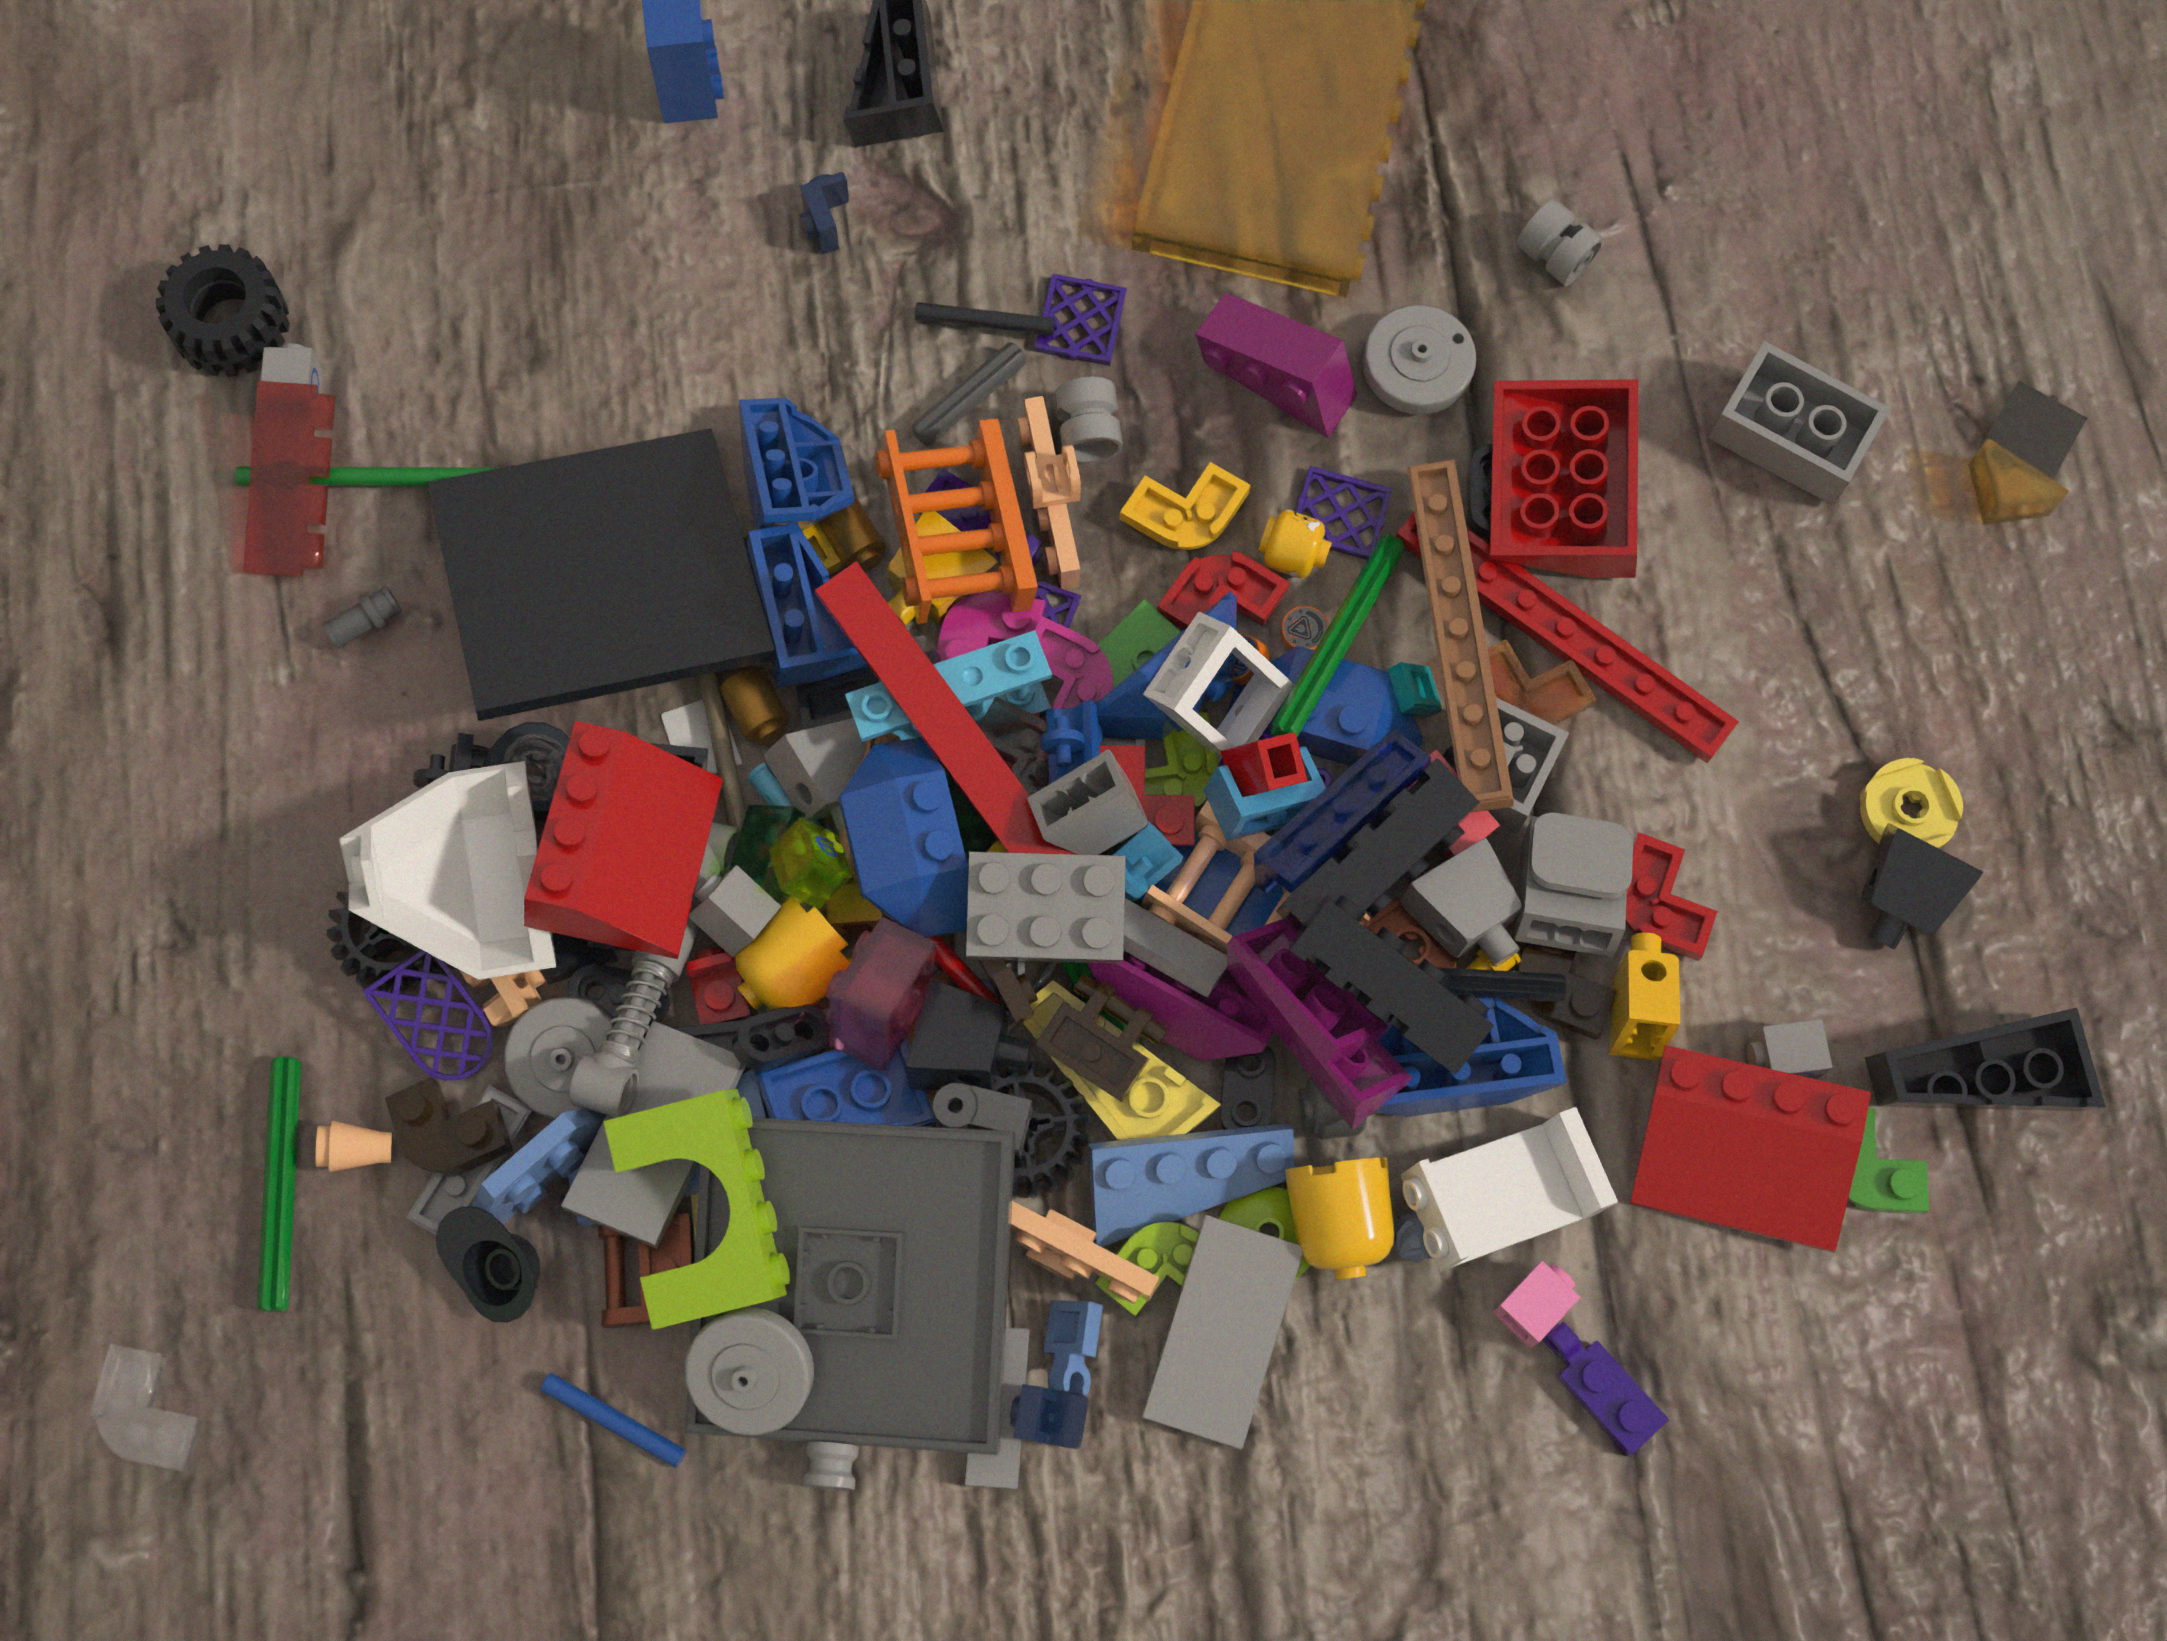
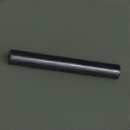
[915,302,1055,337]

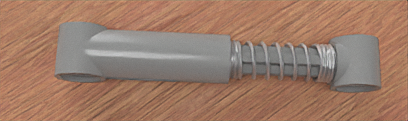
[570,822,741,1118]

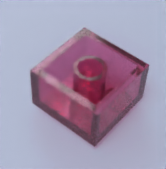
[826,917,936,1072]

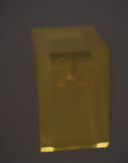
[1968,438,2069,525]

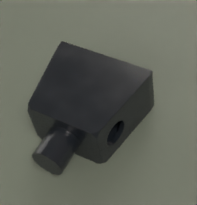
[1861,823,1983,950]
[906,980,1033,1091]

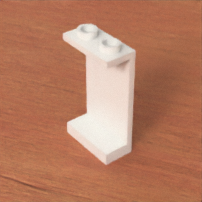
[1400,1107,1618,1271]

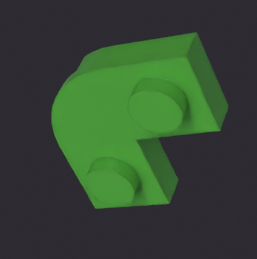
[1848,1108,1929,1215]

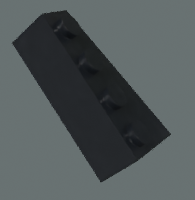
[1276,758,1480,931]
[1289,894,1494,1075]
[1865,1008,2106,1111]

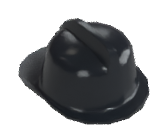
[435,1206,541,1323]

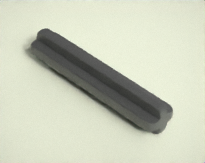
[912,342,1026,446]

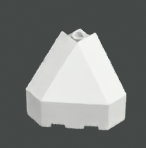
[339,761,556,980]

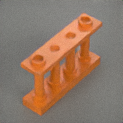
[875,418,1038,624]

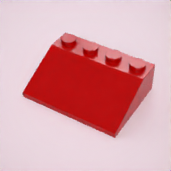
[1490,379,1639,578]
[524,721,723,959]
[1630,1045,1871,1253]

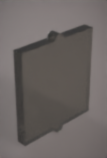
[1981,381,2087,484]

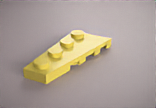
[1023,980,1222,1140]

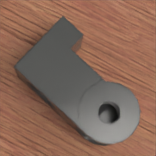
[933,1083,1033,1159]

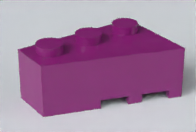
[1195,292,1358,438]

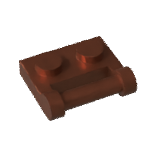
[597,1213,694,1328]

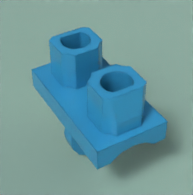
[1108,821,1183,903]

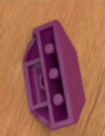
[1087,951,1275,1061]

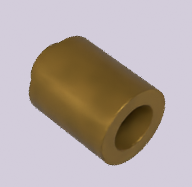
[818,496,886,572]
[720,666,790,745]

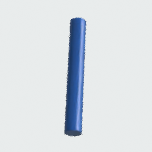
[540,1373,687,1468]

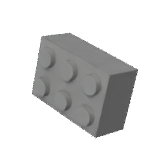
[1708,341,1891,506]
[966,852,1126,964]

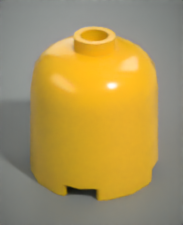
[735,888,865,1011]
[1285,1157,1395,1280]

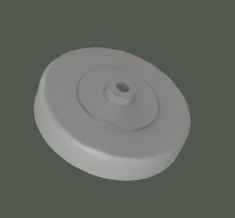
[1362,305,1476,414]
[504,996,616,1119]
[684,1307,814,1436]

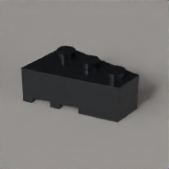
[843,0,944,148]

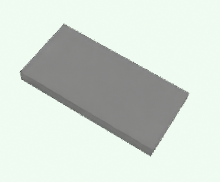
[561,1021,745,1249]
[1141,1214,1303,1449]

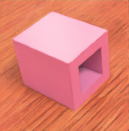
[1492,1261,1581,1348]

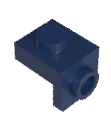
[799,172,849,255]
[1010,1384,1089,1449]

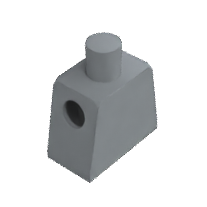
[763,718,867,835]
[1027,749,1148,855]
[1399,838,1522,967]

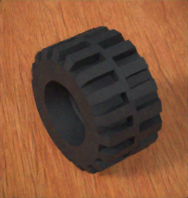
[156,244,290,377]

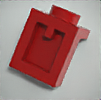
[685,948,751,1025]

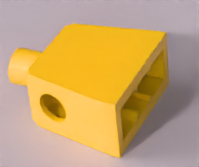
[887,511,998,627]
[1608,933,1680,1061]

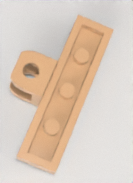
[1017,396,1081,590]
[1011,1201,1159,1304]

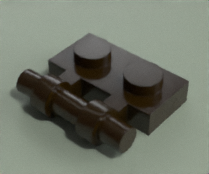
[1035,974,1169,1102]

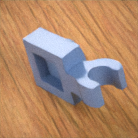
[1044,1300,1103,1396]

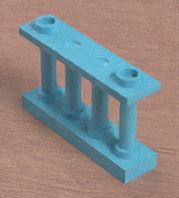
[845,630,1052,742]

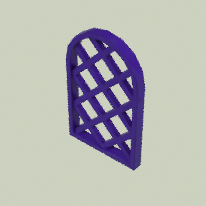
[362,949,493,1081]

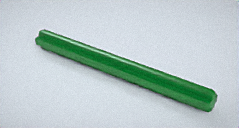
[1271,534,1405,737]

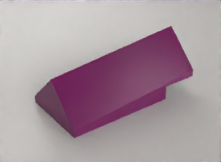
[1227,918,1412,1130]

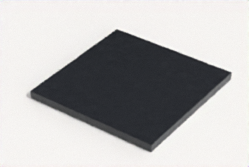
[427,428,776,721]

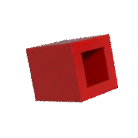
[1221,732,1308,797]

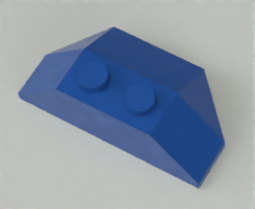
[739,398,854,530]
[1095,591,1237,740]
[1227,646,1423,780]
[838,737,968,940]
[1375,997,1567,1117]

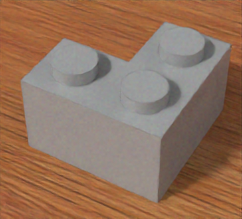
[1488,697,1569,834]

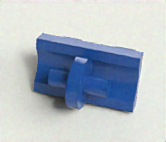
[1041,700,1103,784]

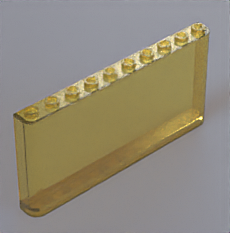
[1132,0,1426,298]

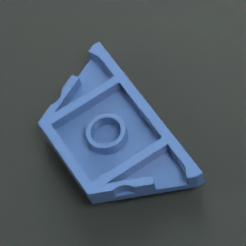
[471,1108,606,1224]

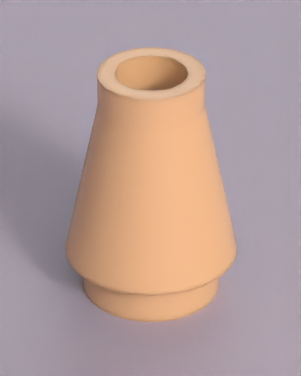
[316,1121,393,1172]

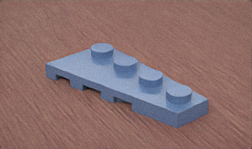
[1088,1123,1295,1247]

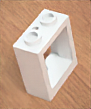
[1143,612,1294,757]

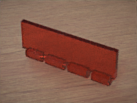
[243,381,336,577]

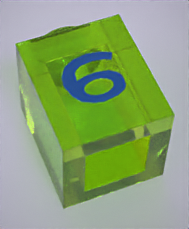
[769,817,852,909]

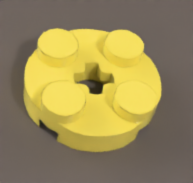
[1860,758,1963,849]

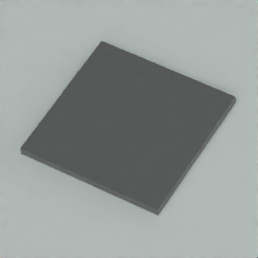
[685,1117,1016,1455]

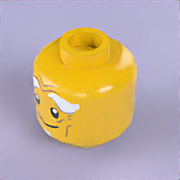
[1258,510,1332,579]

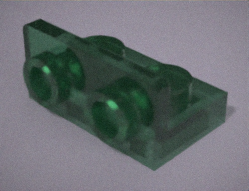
[728,805,805,903]

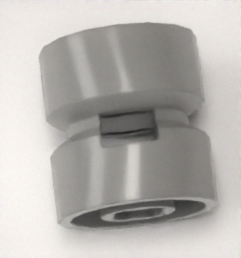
[1516,198,1605,287]
[1055,377,1123,464]

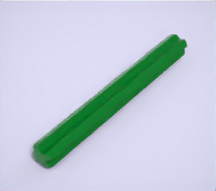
[257,1056,301,1313]

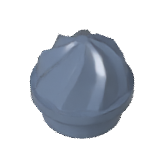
[1393,1210,1432,1264]

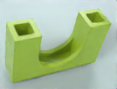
[603,1089,790,1330]

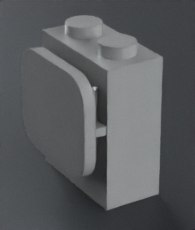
[1514,813,1633,958]

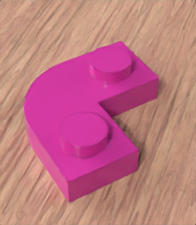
[936,591,1046,661]
[1034,616,1113,727]

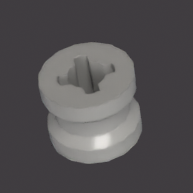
[802,1442,859,1491]

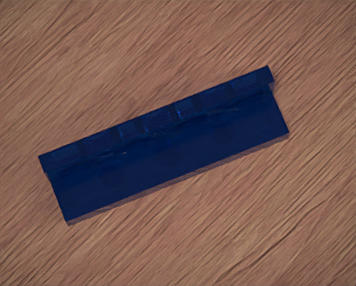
[1254,728,1431,894]

